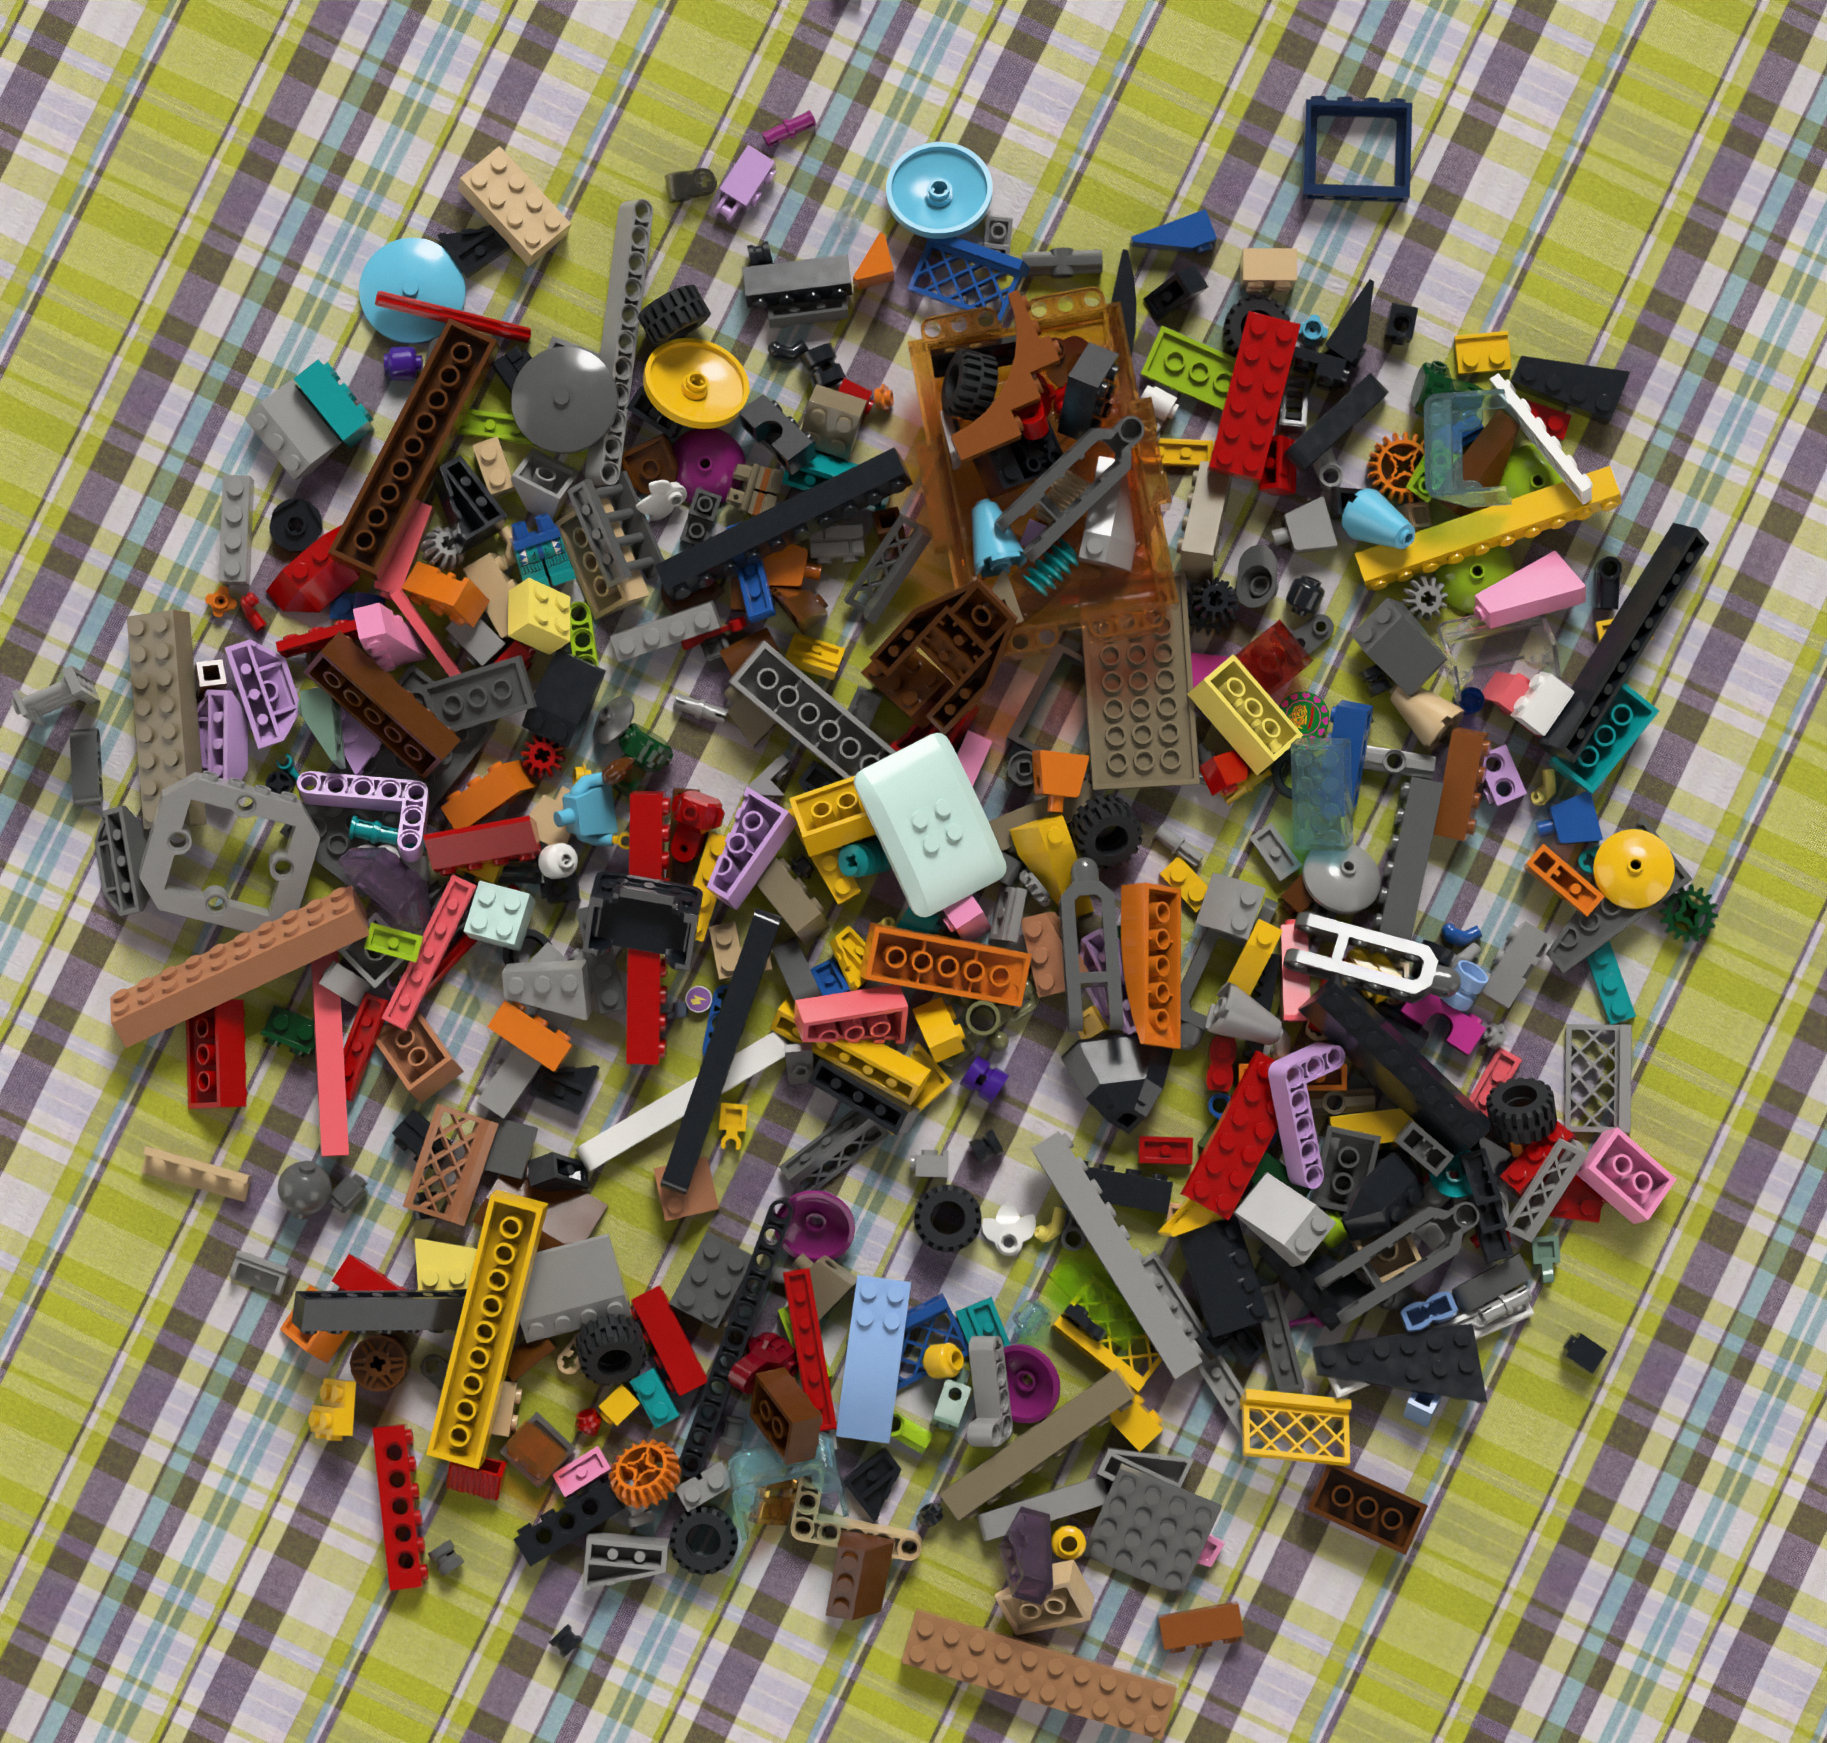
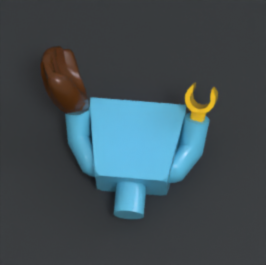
[553,757,635,849]

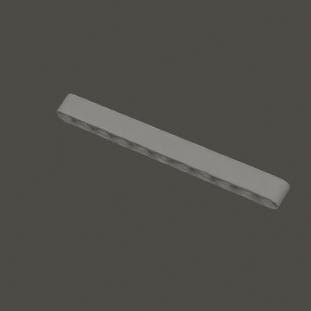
[585,199,653,486]

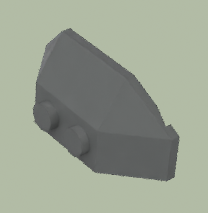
[95,806,150,916]

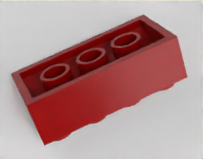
[423,815,541,876]
[186,999,247,1109]

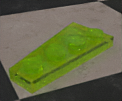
[1048,1256,1144,1352]

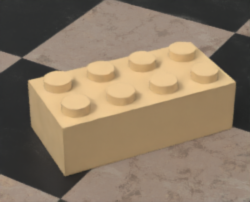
[458,146,571,267]

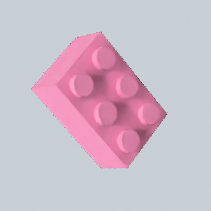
[1576,1127,1677,1224]

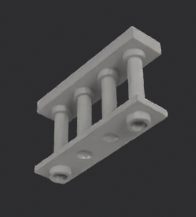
[11,666,100,727]

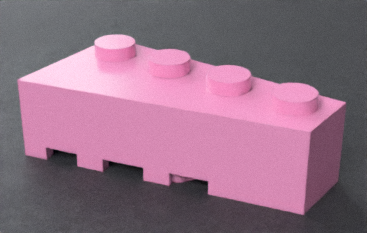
[353,603,428,672]

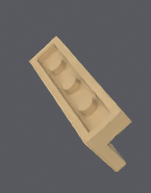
[141,1146,253,1202]

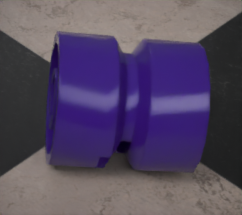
[959,1055,1009,1104]

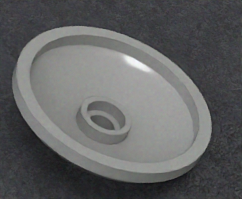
[1302,840,1381,914]

